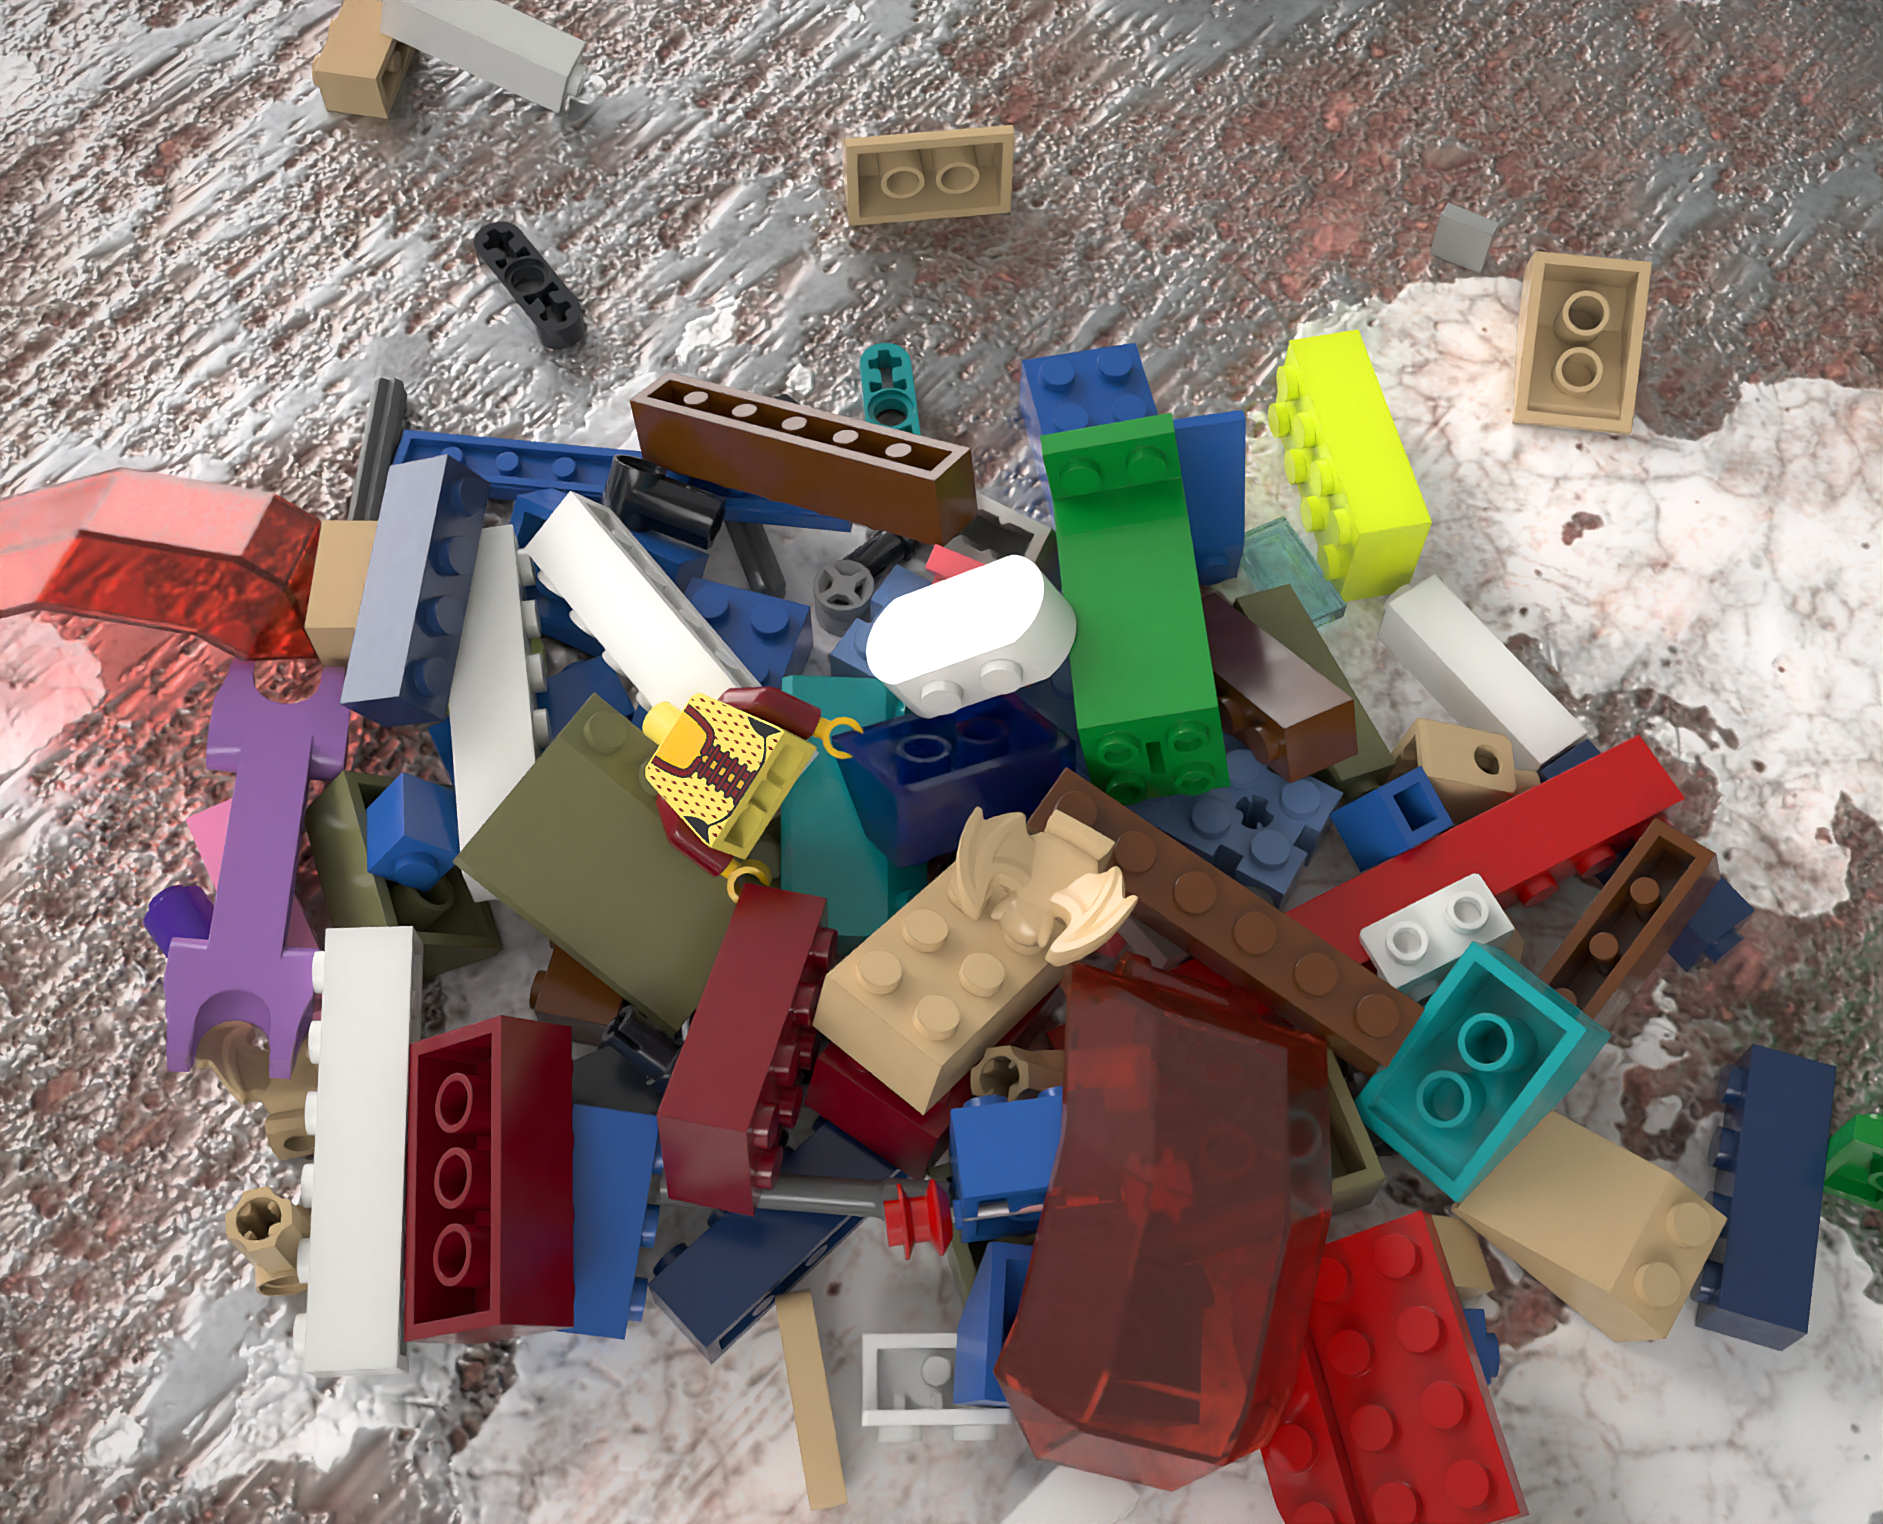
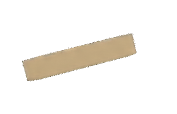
[775,1288,848,1511]

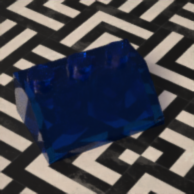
[831,692,1076,869]

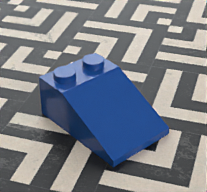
[1173,410,1246,585]

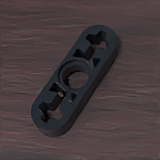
[474,222,585,349]

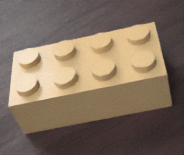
[812,861,1083,1115]

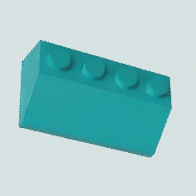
[781,675,930,956]

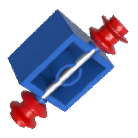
[883,1085,1190,1261]

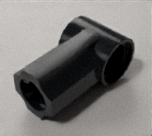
[600,454,727,550]

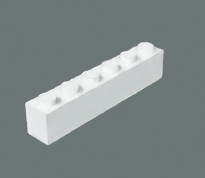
[524,491,819,778]
[449,524,553,902]
[293,926,424,1378]

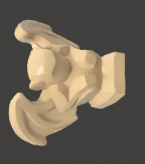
[956,806,1139,966]
[196,1021,319,1160]

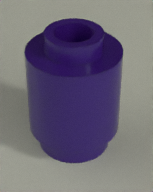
[143,885,214,958]

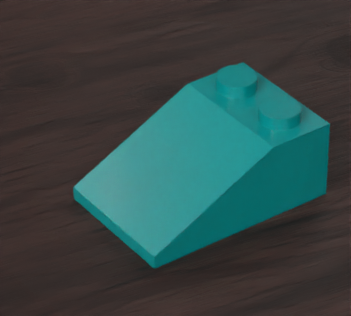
[1354,941,1613,1203]

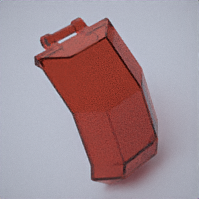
[0,467,322,661]
[993,951,1333,1492]

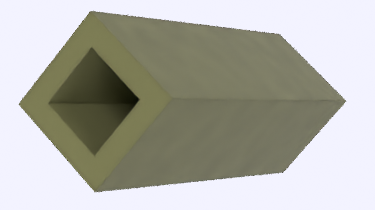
[1232,583,1397,809]

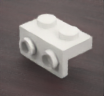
[1359,874,1515,1007]
[862,1333,1013,1442]

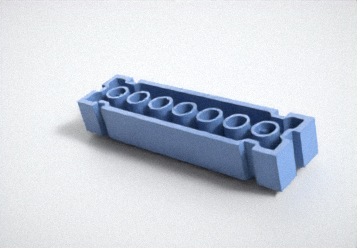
[830,564,1343,912]

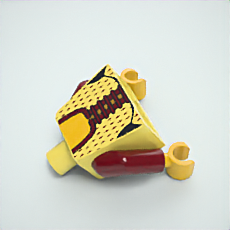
[642,686,863,904]

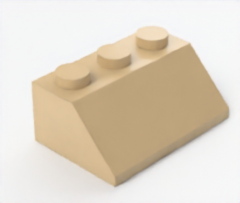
[841,125,1014,226]

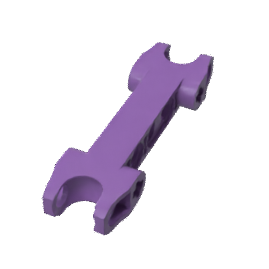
[163,656,350,1079]

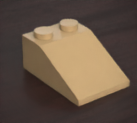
[1512,251,1652,435]
[1450,1110,1728,1343]

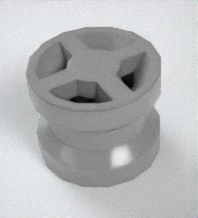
[813,560,874,637]

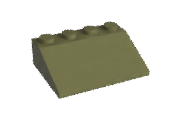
[452,692,781,1036]

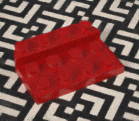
[1229,1210,1530,1524]

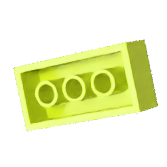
[1268,329,1432,603]

